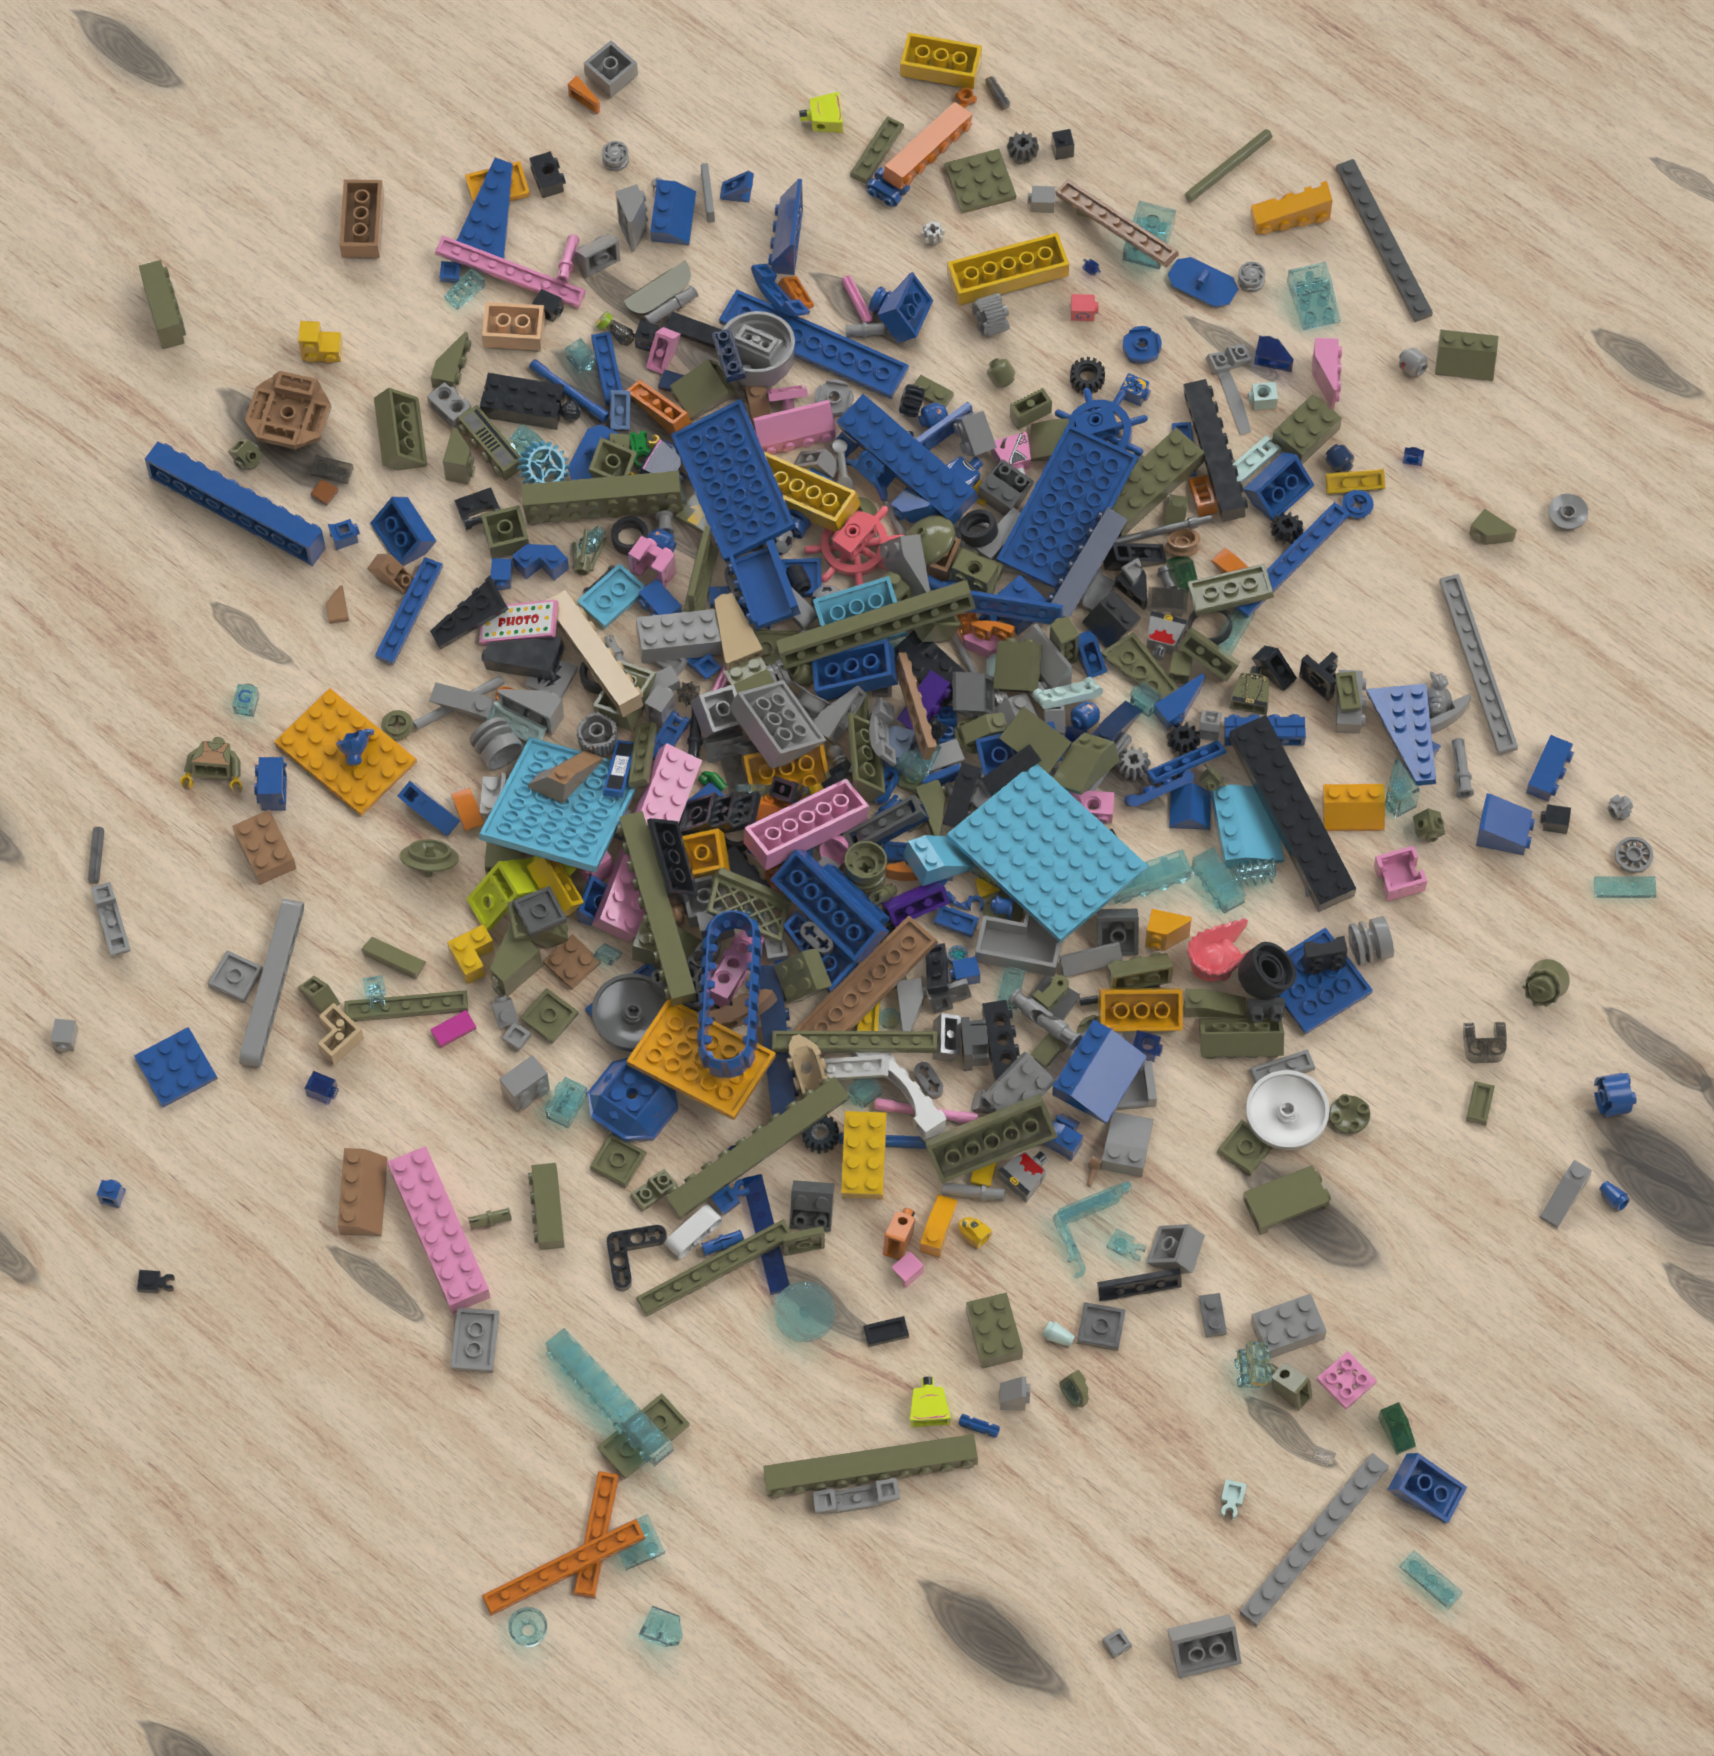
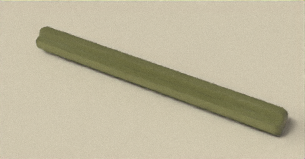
[1185,129,1273,202]

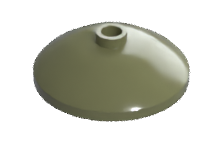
[905,515,955,566]

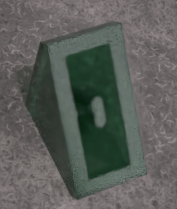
[1166,556,1198,594]

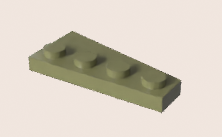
[1101,632,1179,701]

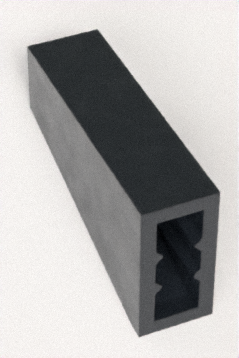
[481,637,565,681]

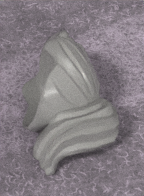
[1427,672,1452,717]

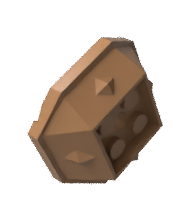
[245,371,332,449]

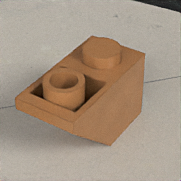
[367,554,414,594]

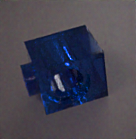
[1133,1030,1163,1063]

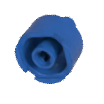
[1594,1072,1637,1118]

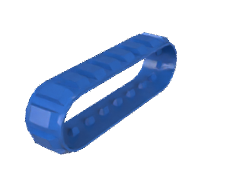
[697,910,762,1078]

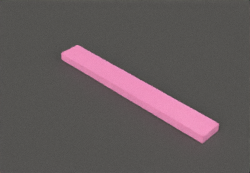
[435,235,586,309]

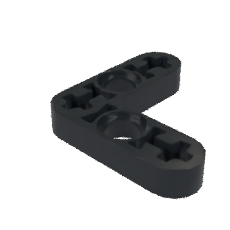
[607,1225,667,1291]

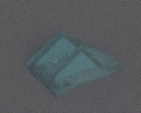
[638,1606,683,1647]

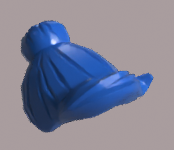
[336,729,374,766]

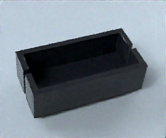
[480,372,565,430]

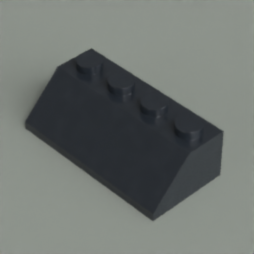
[647,818,699,905]

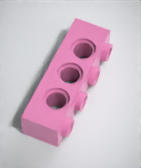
[1068,791,1114,824]
[710,930,765,1007]

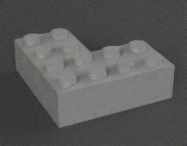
[975,912,1063,977]

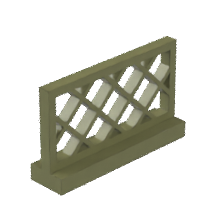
[683,526,719,612]
[706,867,792,943]

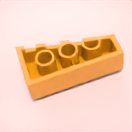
[1250,181,1333,235]

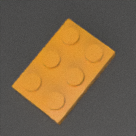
[465,161,530,203]

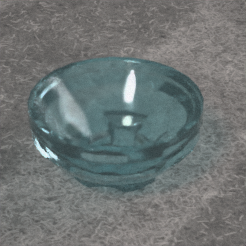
[508,1607,548,1647]

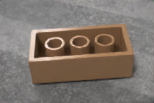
[339,179,384,258]

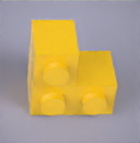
[298,321,343,363]
[447,924,494,984]

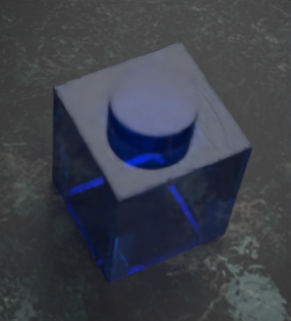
[304,1071,339,1105]

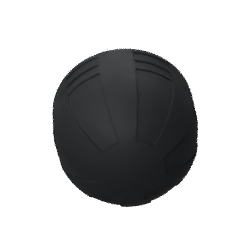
[1238,942,1296,1000]

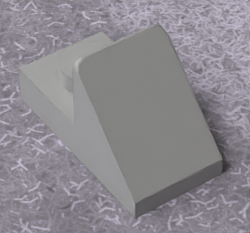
[1199,710,1222,741]

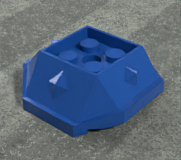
[587,1057,678,1142]

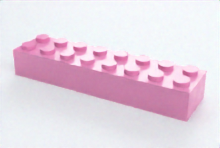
[387,1146,490,1314]

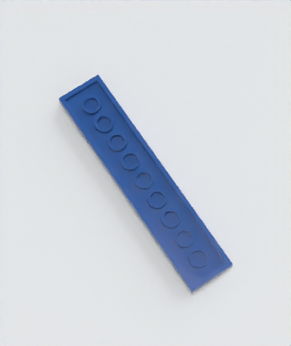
[719,289,909,399]

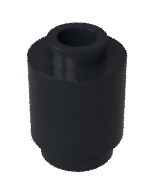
[786,564,812,594]

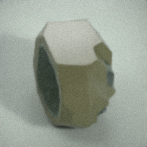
[1059,1370,1089,1407]

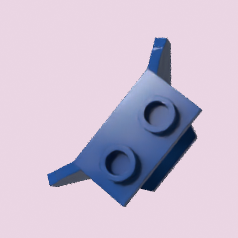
[846,450,895,501]

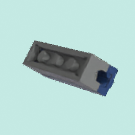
[844,795,930,847]

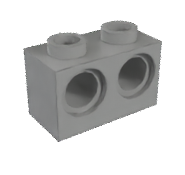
[427,382,472,428]

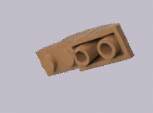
[709,989,777,1029]

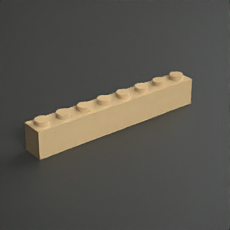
[547,590,644,717]

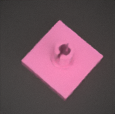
[766,385,808,411]

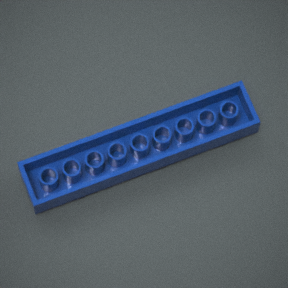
[145,441,326,566]

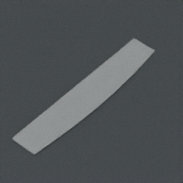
[1218,370,1251,435]

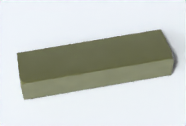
[362,937,426,979]

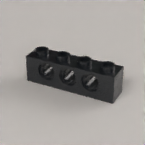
[982,1000,1020,1082]

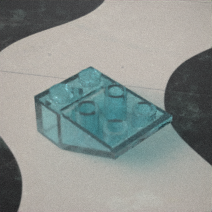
[1287,262,1341,331]

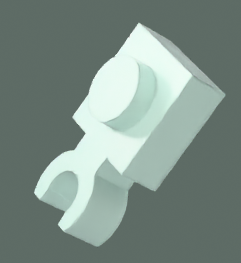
[1221,1479,1247,1520]

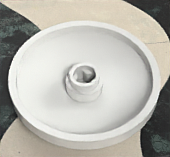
[1246,1070,1329,1150]

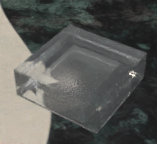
[1312,1446,1336,1466]

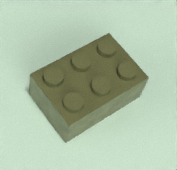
[1272,394,1342,465]
[966,1292,1023,1369]

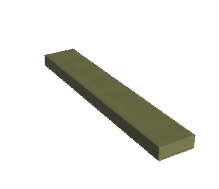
[344,990,468,1022]

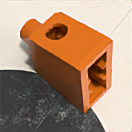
[882,1208,915,1260]

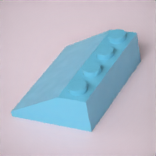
[813,576,908,644]
[1211,785,1284,870]

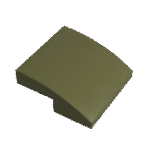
[1030,419,1070,461]

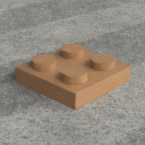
[543,934,601,990]

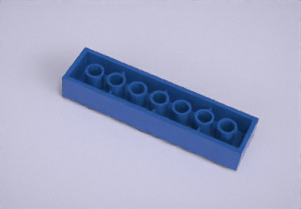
[836,394,979,525]

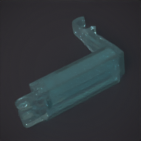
[1052,1181,1131,1278]

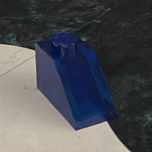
[1254,335,1294,372]

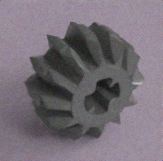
[1007,130,1039,164]

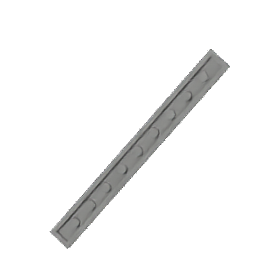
[1439,574,1518,755]
[1240,1453,1389,1627]

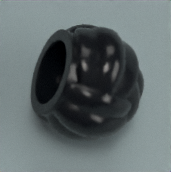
[561,400,580,423]

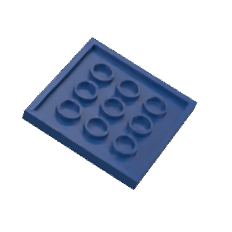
[1277,927,1373,1035]

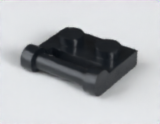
[454,487,501,531]

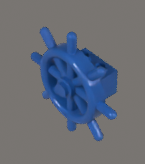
[1055,388,1148,456]

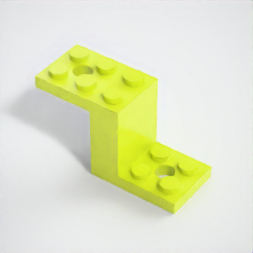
[466,856,577,931]

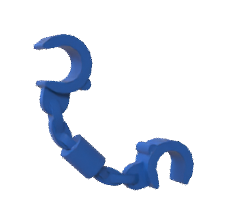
[939,876,984,912]

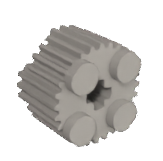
[971,293,1010,337]
[577,711,618,757]

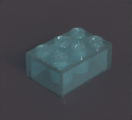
[1123,201,1176,270]

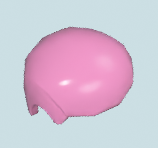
[819,835,850,865]

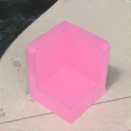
[892,1251,924,1288]

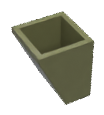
[670,360,738,419]
[490,925,542,998]

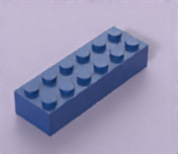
[770,849,889,962]

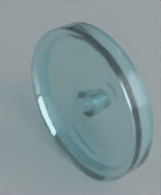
[774,1282,835,1342]

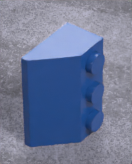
[650,179,696,245]
[1243,452,1314,521]
[370,497,437,566]

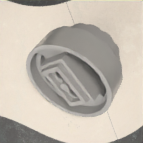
[722,311,795,389]

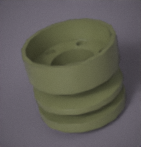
[844,841,887,895]

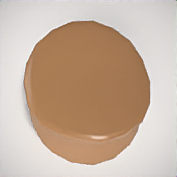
[1165,529,1201,556]

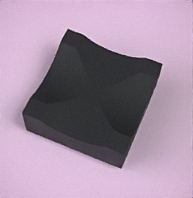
[1301,936,1348,974]

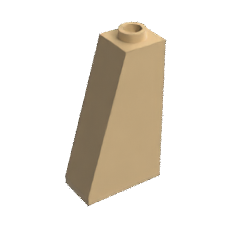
[714,592,763,671]

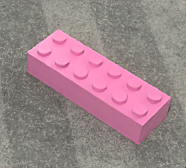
[743,779,869,870]

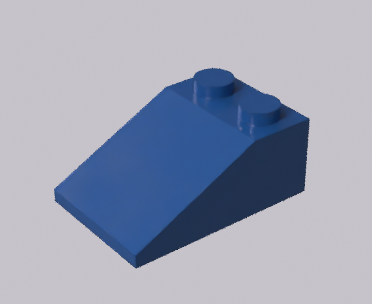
[878,272,933,343]
[1387,1453,1467,1524]

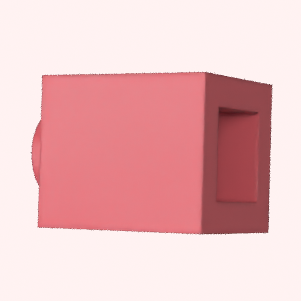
[1071,294,1099,321]

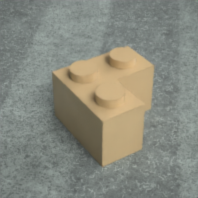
[318,1003,364,1065]

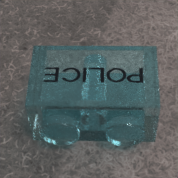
[544,1077,588,1129]

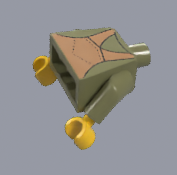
[180,737,242,792]

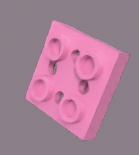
[1316,1351,1377,1410]

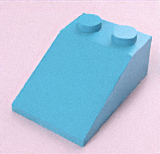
[903,835,975,886]

